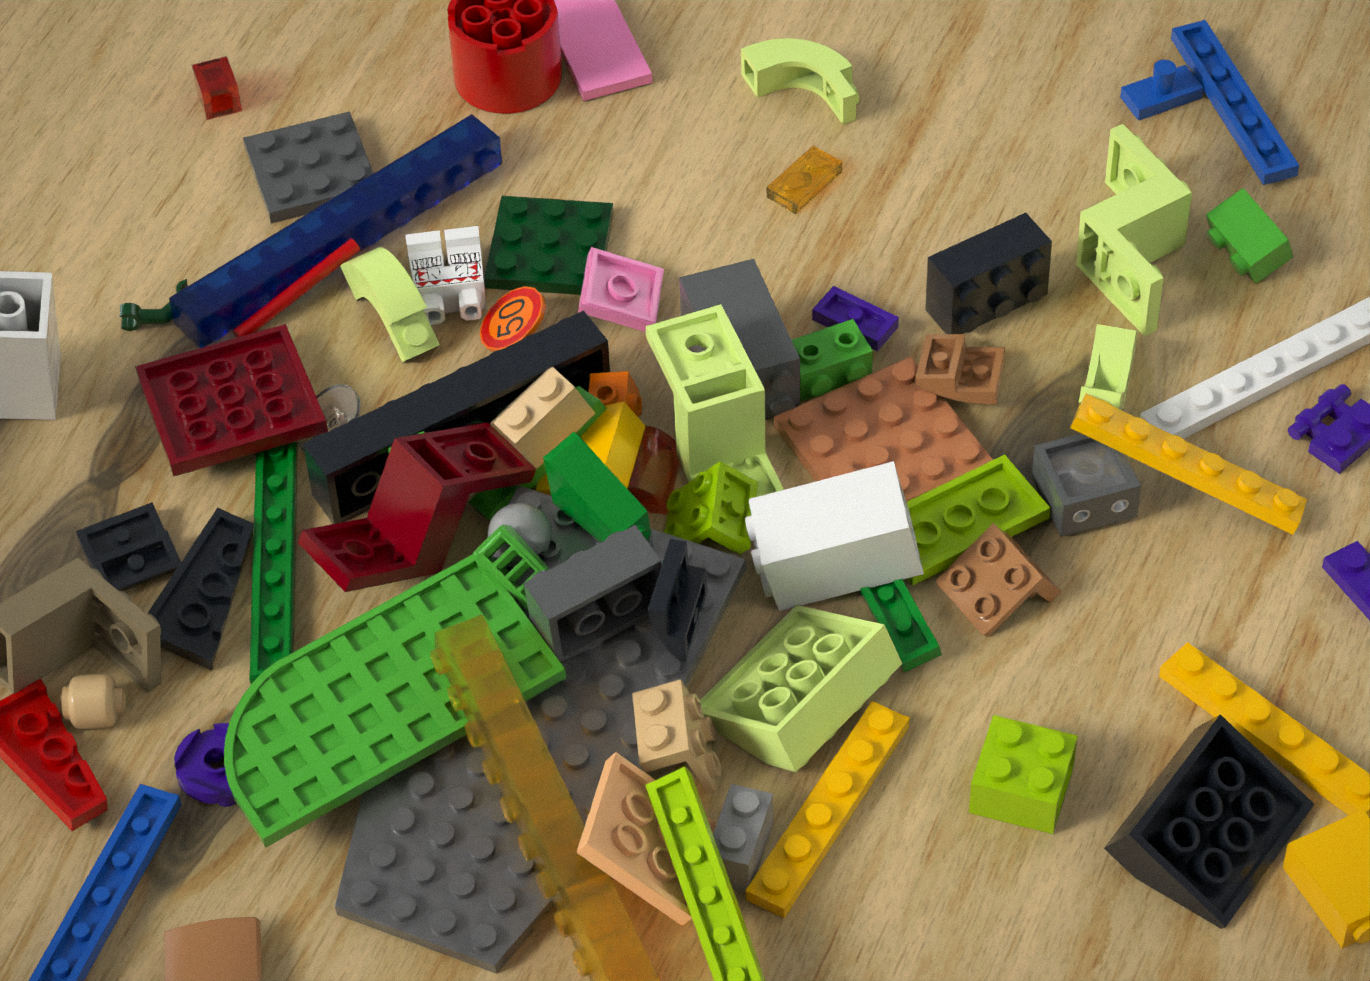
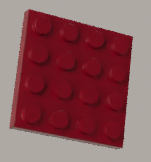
[135,324,328,477]

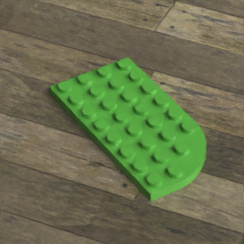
[224,554,567,848]

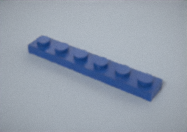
[1171,20,1299,185]
[29,784,181,981]

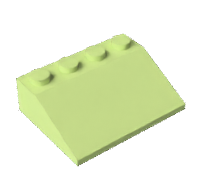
[699,605,902,772]

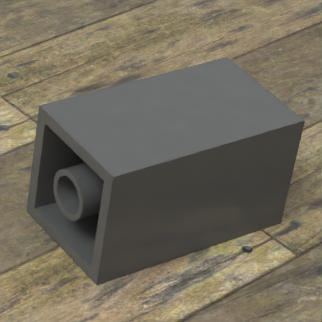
[679,259,800,420]

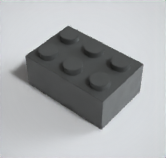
[523,525,662,663]

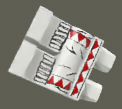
[405,226,487,325]

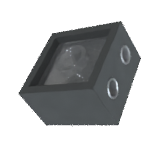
[1032,433,1141,537]

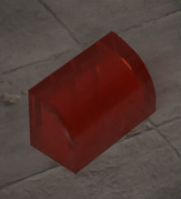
[628,425,679,515]

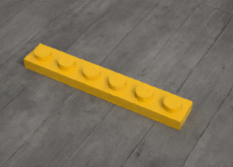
[1070,393,1307,535]
[1159,642,1370,817]
[745,701,910,918]

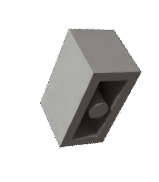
[713,784,773,893]

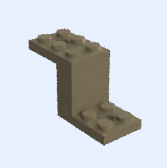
[0,558,162,694]

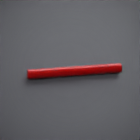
[232,238,360,338]

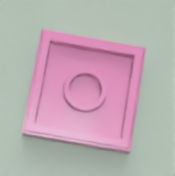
[578,247,664,332]

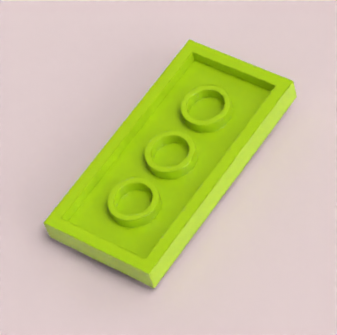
[907,454,1051,586]

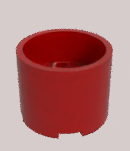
[447,0,562,114]

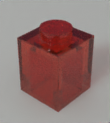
[192,56,242,120]

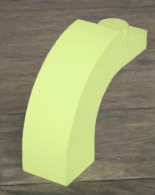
[741,38,859,125]
[340,247,440,362]
[1079,324,1138,411]

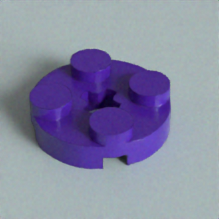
[174,723,237,807]

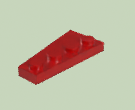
[0,678,108,831]

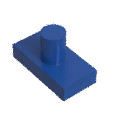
[1120,60,1204,121]

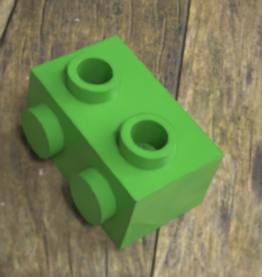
[1206,188,1293,284]
[791,319,873,402]

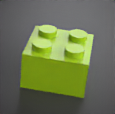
[969,715,1078,834]

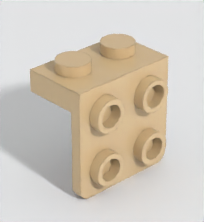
[632,679,721,794]

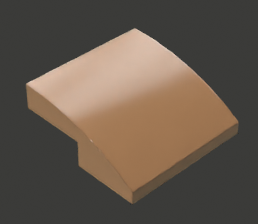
[915,334,1006,405]
[164,917,262,981]

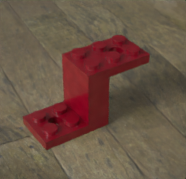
[298,423,537,592]

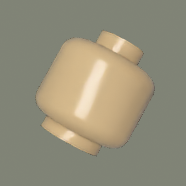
[61,673,126,730]

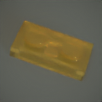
[766,145,842,214]

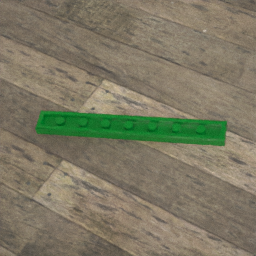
[249,441,298,684]

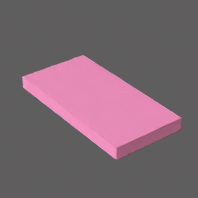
[554,0,652,101]

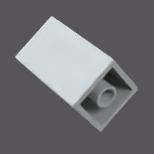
[0,271,61,420]
[745,461,924,611]

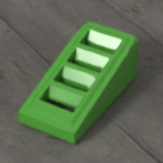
[473,525,549,610]

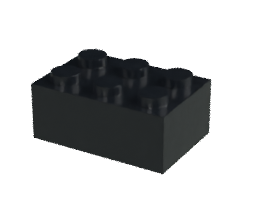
[925,212,1052,334]

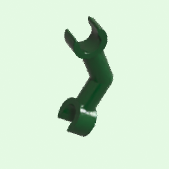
[119,279,202,331]

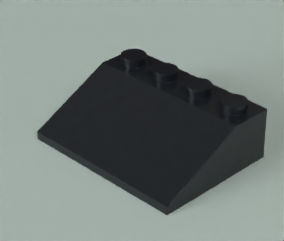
[1104,714,1314,929]

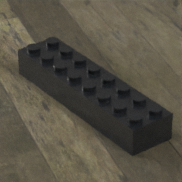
[303,310,610,524]

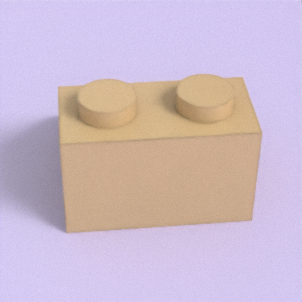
[490,367,596,469]

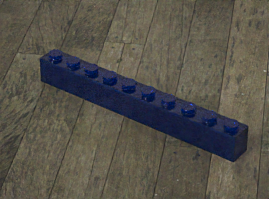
[169,114,502,348]

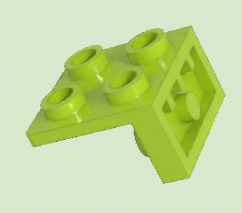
[663,461,758,555]

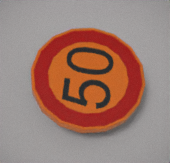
[480,286,546,352]

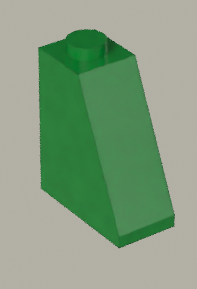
[543,432,651,542]

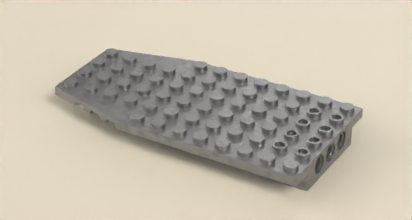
[335,486,746,974]

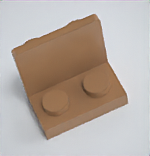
[936,523,1062,637]

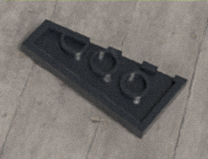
[148,507,254,670]

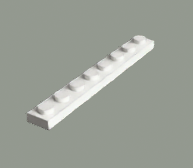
[1140,297,1370,439]

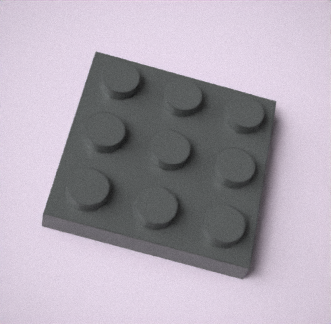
[243,111,379,223]

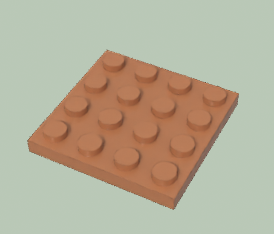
[774,357,993,502]

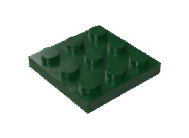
[484,196,614,295]

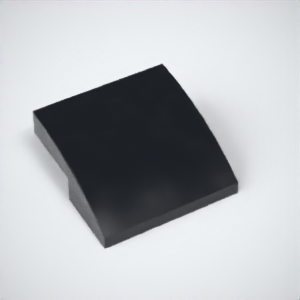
[76,502,181,591]
[648,539,708,662]

